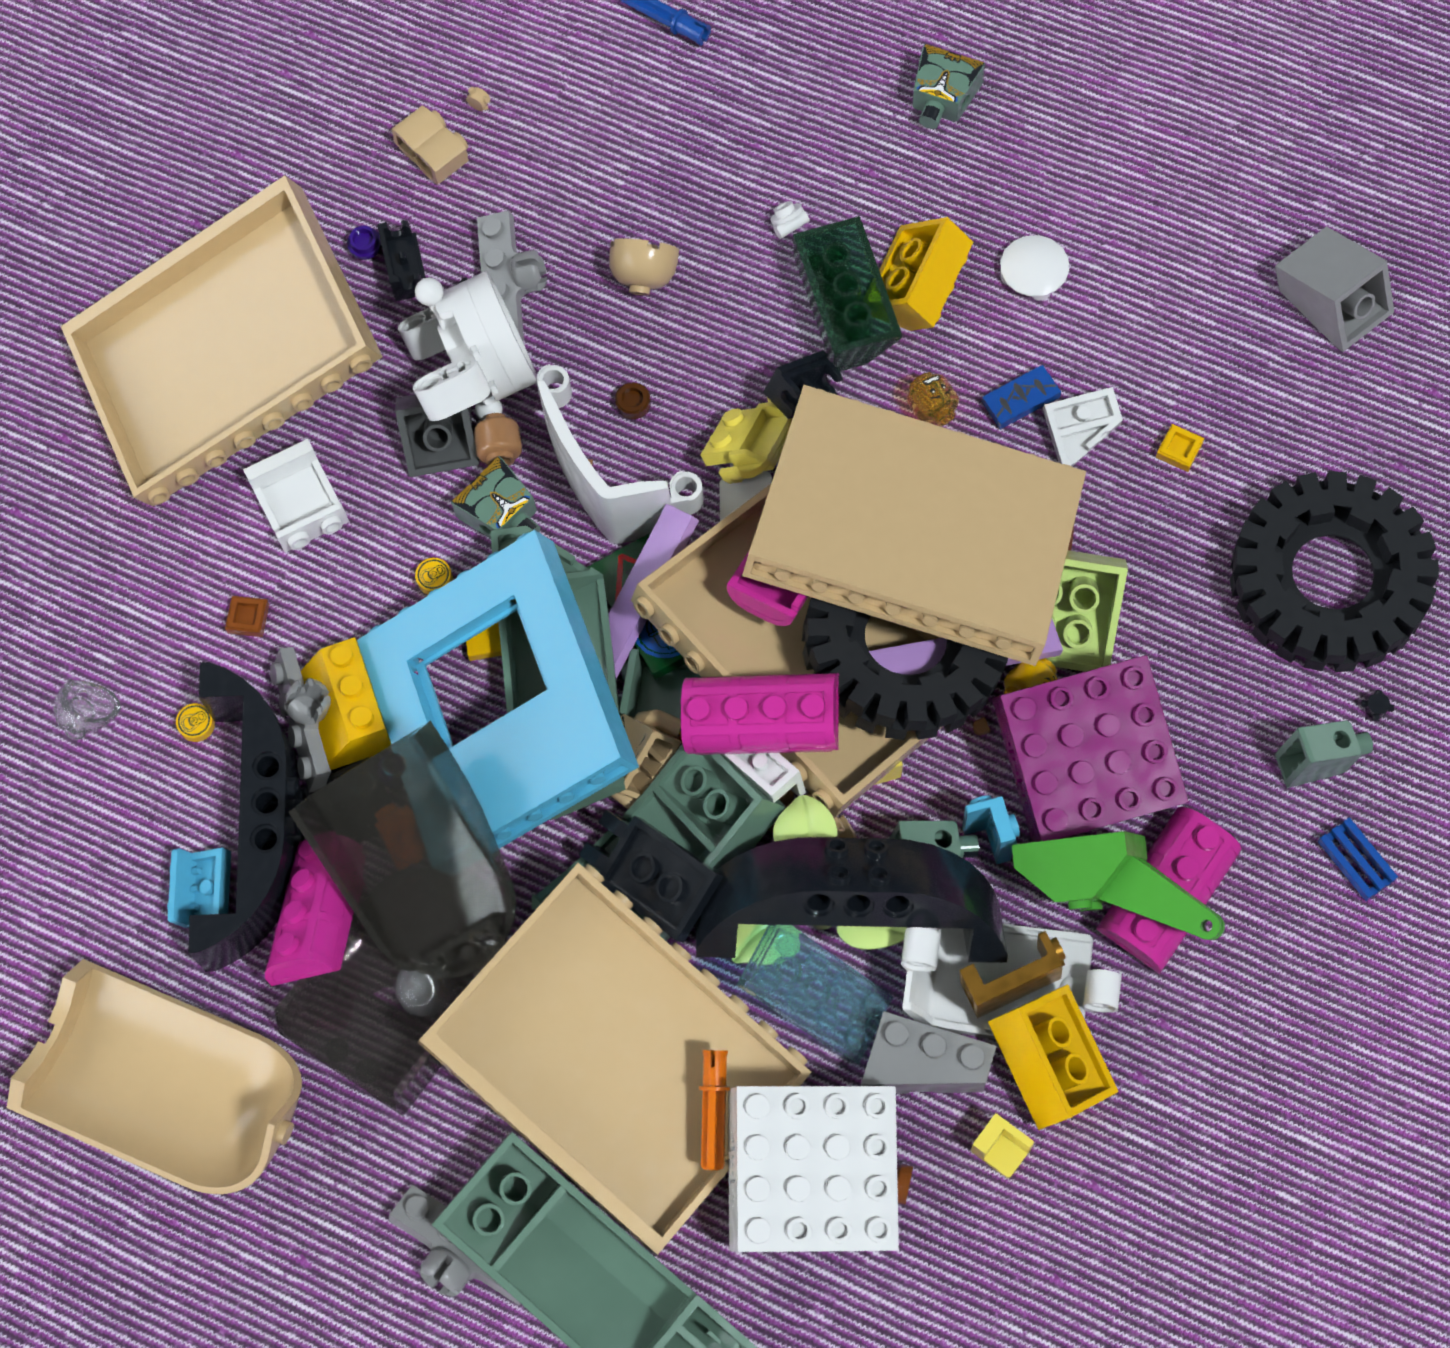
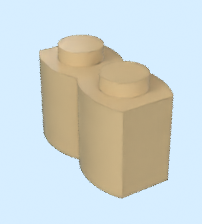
[391,105,468,185]

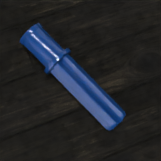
[621,0,711,45]

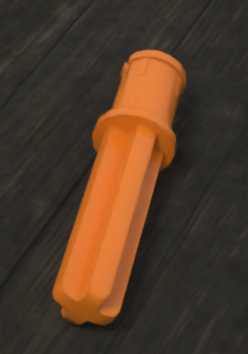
[699,1050,730,1170]

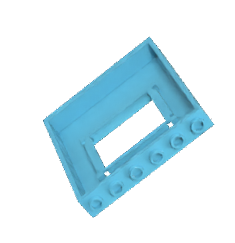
[357,530,639,875]

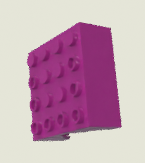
[992,655,1189,842]

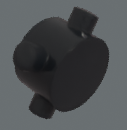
[1361,690,1394,722]

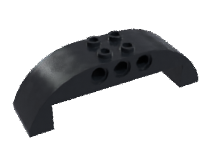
[188,662,306,972]
[695,837,1008,963]

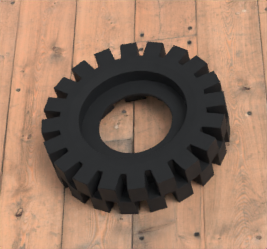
[1230,471,1439,672]
[802,597,1008,740]

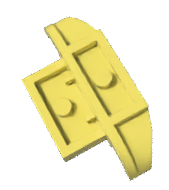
[700,397,793,484]

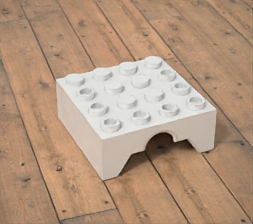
[728,1086,899,1252]

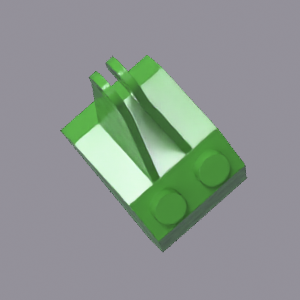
[1012,831,1225,940]

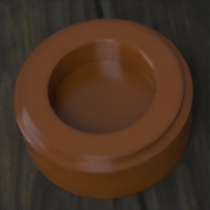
[615,382,651,419]

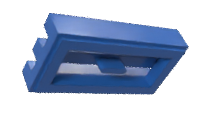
[1318,817,1398,901]

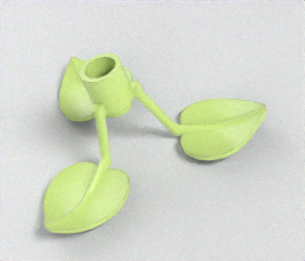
[731,795,907,965]

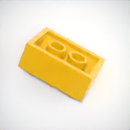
[860,217,973,331]
[301,637,393,771]
[988,984,1119,1130]

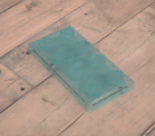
[736,925,894,1065]

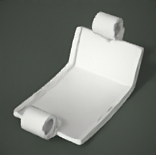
[537,364,703,544]
[901,923,1122,1039]

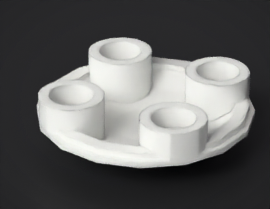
[1000,235,1069,301]

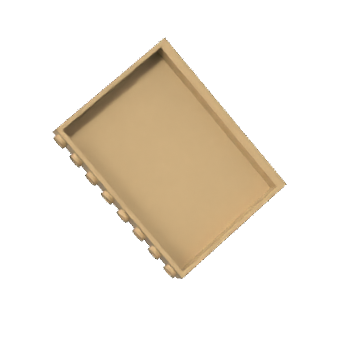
[61,175,383,506]
[742,385,1086,666]
[631,484,943,818]
[417,863,812,1255]

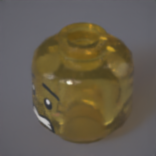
[907,372,960,426]

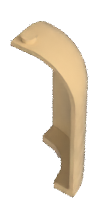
[6,959,302,1194]

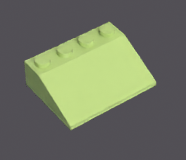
[1046,550,1128,672]

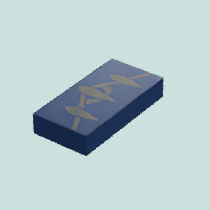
[982,364,1061,429]

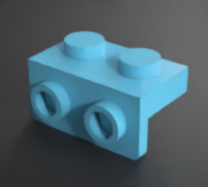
[962,795,1020,865]
[167,847,232,929]

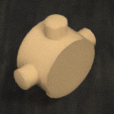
[466,87,490,111]

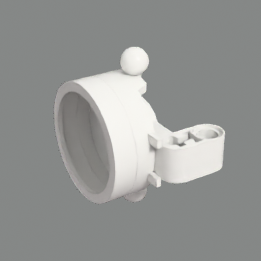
[398,271,537,421]

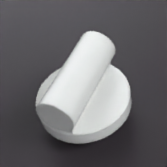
[770,201,810,239]

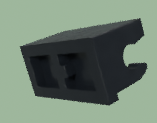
[377,220,426,302]
[763,350,843,419]

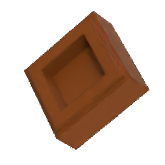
[225,596,270,637]

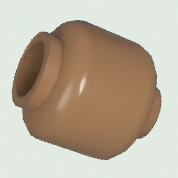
[474,413,522,466]

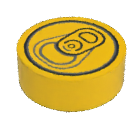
[415,558,453,594]
[176,703,215,742]

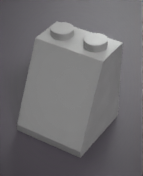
[1275,226,1394,352]

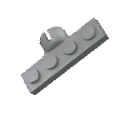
[477,210,547,340]
[270,647,331,793]
[389,1185,521,1306]

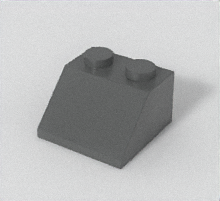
[395,394,479,478]

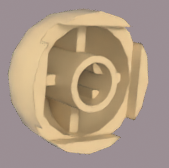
[609,238,679,296]

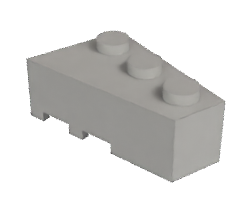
[861,1011,997,1094]

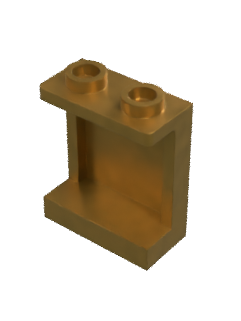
[959,931,1066,1018]

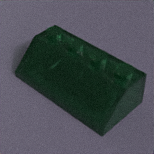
[793,216,902,372]

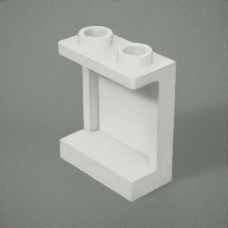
[243,439,349,553]

